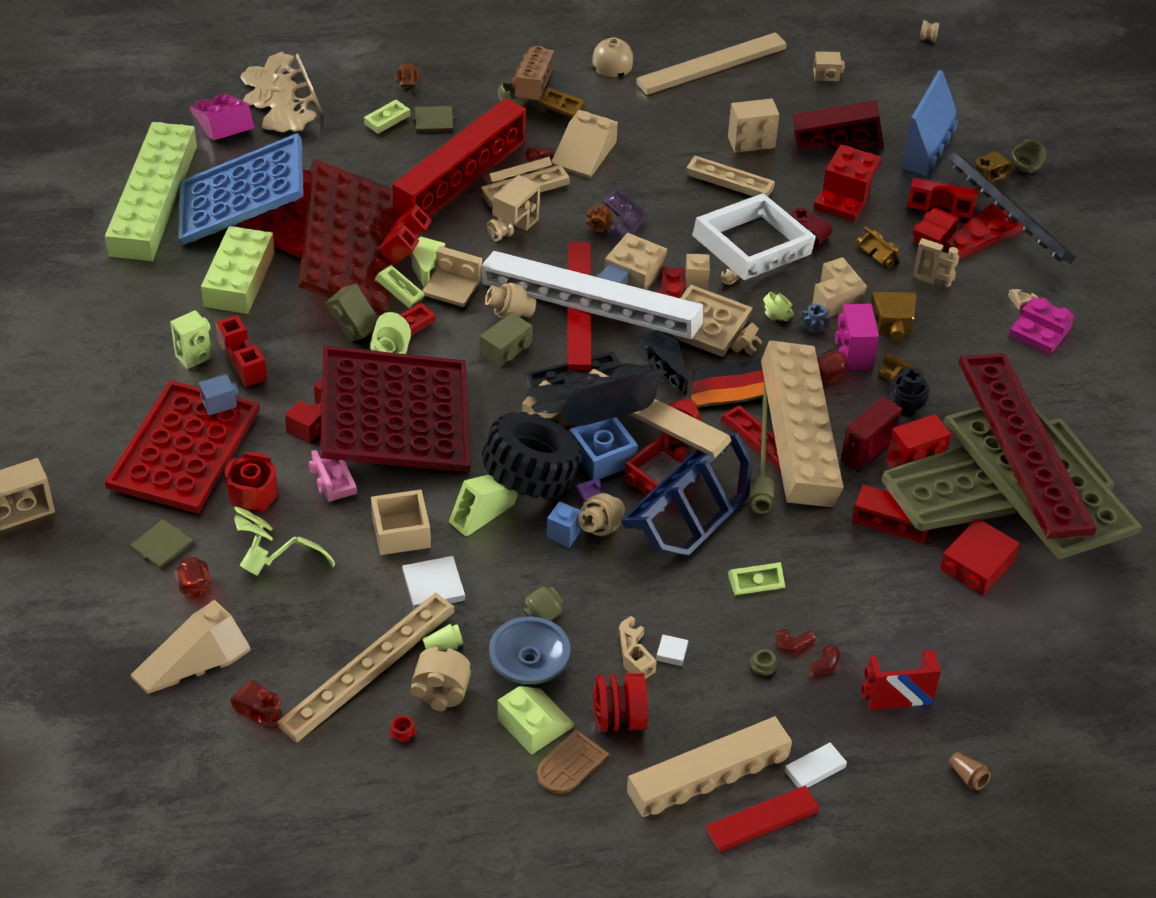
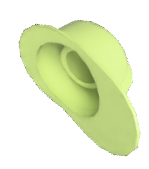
[370,312,411,354]

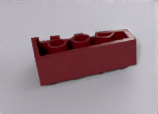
[792,100,884,149]

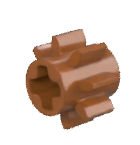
[395,64,420,88]
[585,204,614,233]

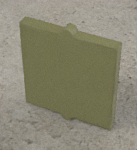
[413,106,455,132]
[130,519,193,569]

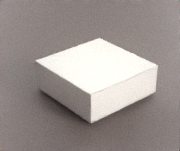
[656,635,689,666]

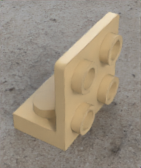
[422,246,482,307]

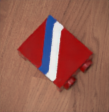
[861,650,941,710]

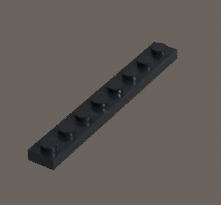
[948,150,1076,264]

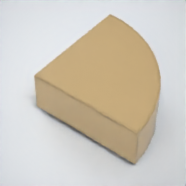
[1008,289,1040,311]

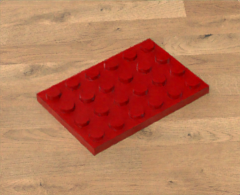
[105,380,260,514]

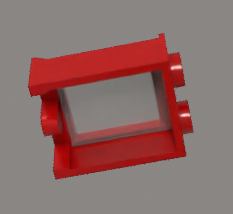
[624,433,701,496]

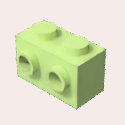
[170,310,213,369]

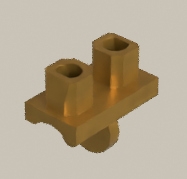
[878,353,925,385]

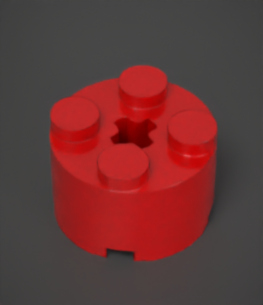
[225,452,278,512]

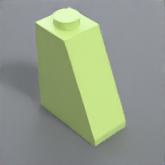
[449,475,518,536]

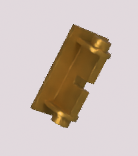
[856,226,901,267]

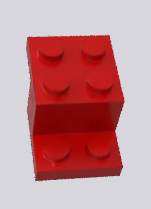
[814,144,882,222]

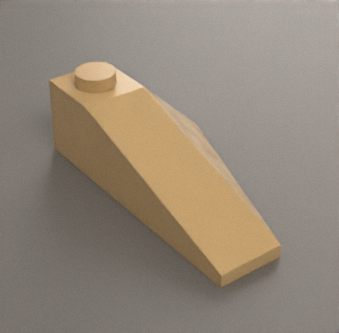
[131,600,251,694]

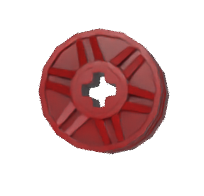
[592,672,648,733]

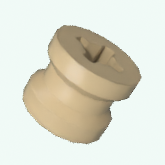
[919,20,940,43]
[487,218,514,242]

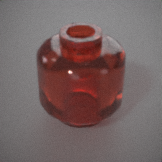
[817,350,849,385]
[174,557,212,598]

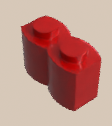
[912,207,959,245]

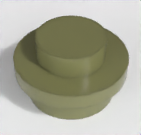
[750,649,778,675]

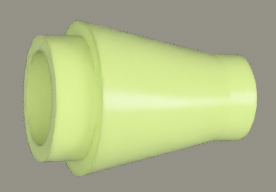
[423,624,464,651]

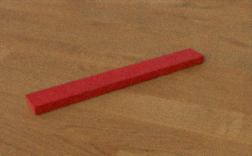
[567,242,591,371]

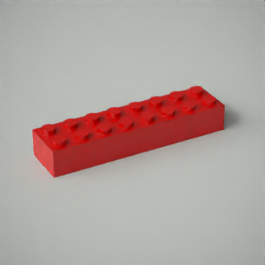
[392,98,526,220]

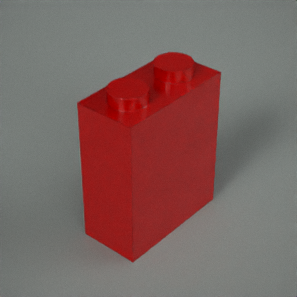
[940,519,1020,595]

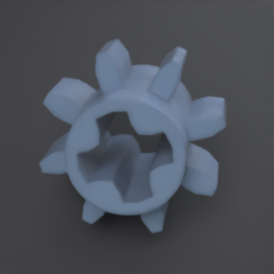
[801,304,830,333]

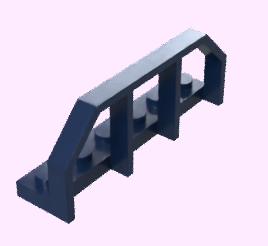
[621,433,753,555]

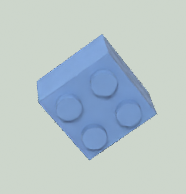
[570,417,638,480]

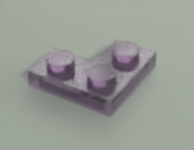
[602,185,649,241]

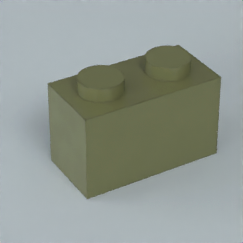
[325,284,378,341]
[480,312,533,367]

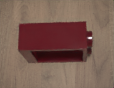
[840,396,902,473]

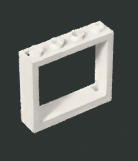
[692,193,816,280]

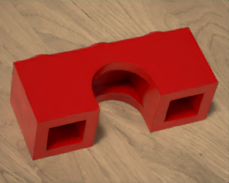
[907,178,978,219]
[379,204,432,266]
[216,315,268,388]
[285,379,321,444]

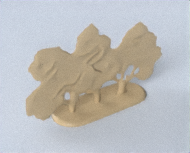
[240,52,323,132]

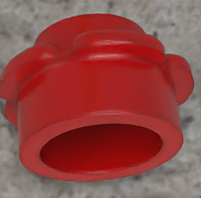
[389,715,417,742]

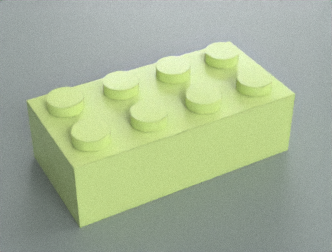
[201,226,275,314]

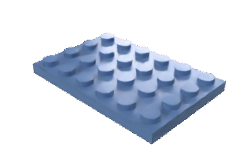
[178,133,303,245]

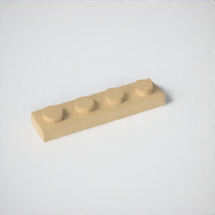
[686,156,775,197]
[481,165,570,207]

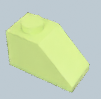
[409,236,445,287]

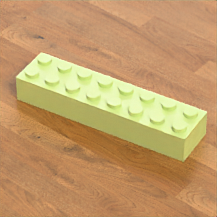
[105,122,197,261]

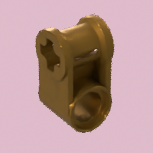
[975,150,1013,185]

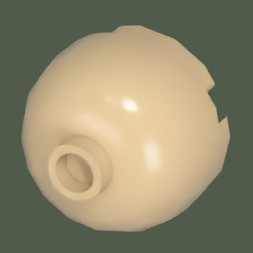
[592,37,633,77]

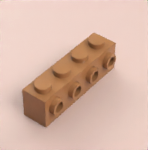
[512,46,554,100]

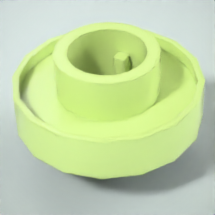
[763,292,794,321]

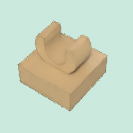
[730,323,762,355]

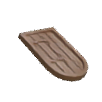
[537,729,609,794]

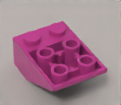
[190,94,255,140]

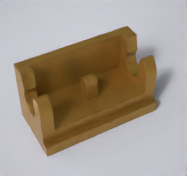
[538,87,586,118]

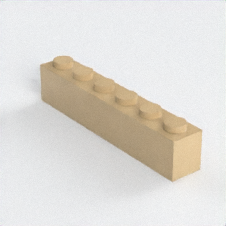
[627,716,792,818]

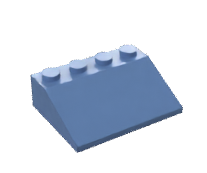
[902,70,958,176]

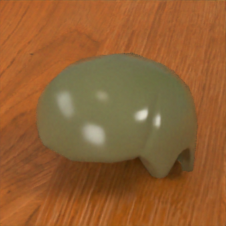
[498,82,530,107]
[1011,139,1046,173]

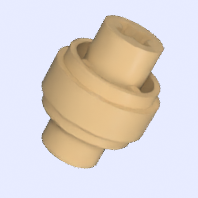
[485,282,536,319]
[578,493,625,536]

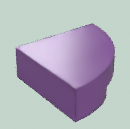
[575,478,601,504]

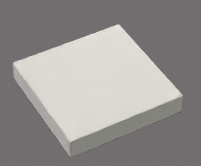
[402,556,465,609]

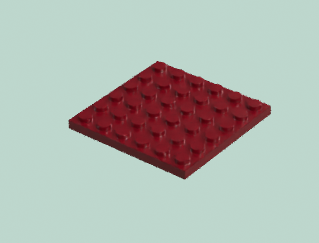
[320,345,471,472]

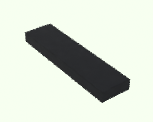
[524,352,621,389]

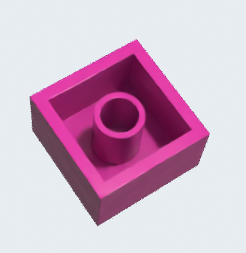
[835,304,879,371]

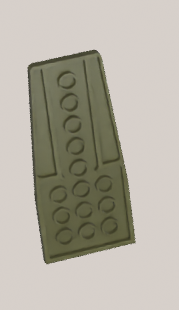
[881,418,1115,531]

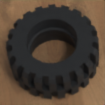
[482,412,582,499]

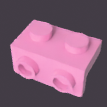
[309,450,357,502]

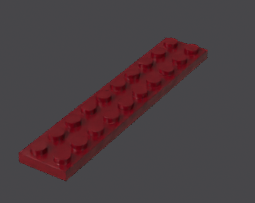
[958,353,1097,539]

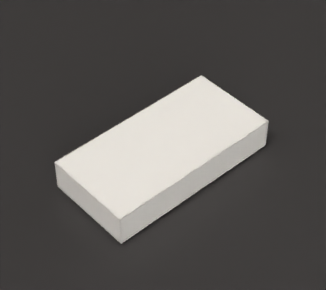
[784,743,847,788]

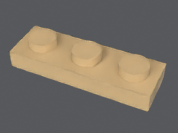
[483,157,552,185]

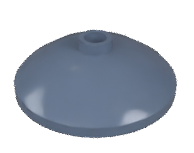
[489,616,570,684]

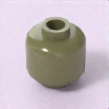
[523,586,564,621]

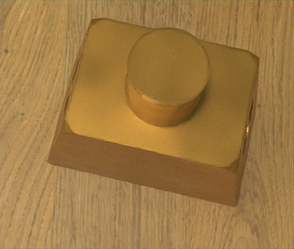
[870,292,917,341]

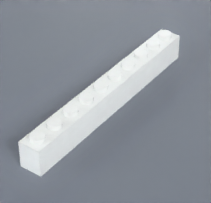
[481,251,703,339]

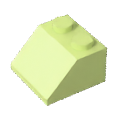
[498,686,575,755]

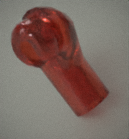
[525,147,554,162]
[775,629,816,652]
[807,645,840,677]

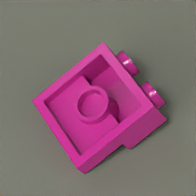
[1009,297,1075,355]

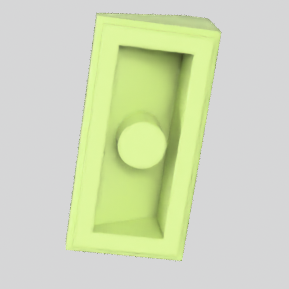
[728,562,786,596]

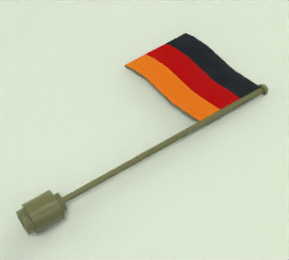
[691,358,775,514]

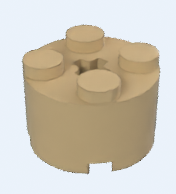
[410,647,471,712]

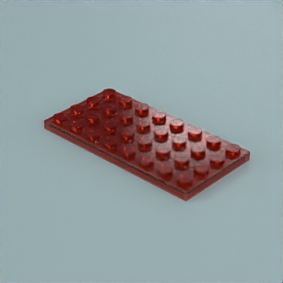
[299,159,395,316]

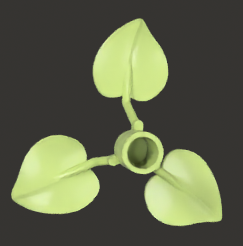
[234,507,335,576]

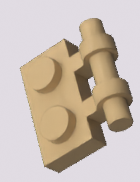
[913,238,959,287]

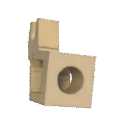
[618,616,657,679]

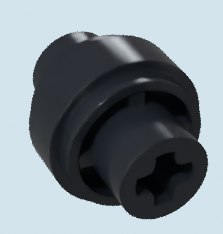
[889,367,929,417]

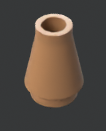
[949,752,991,790]

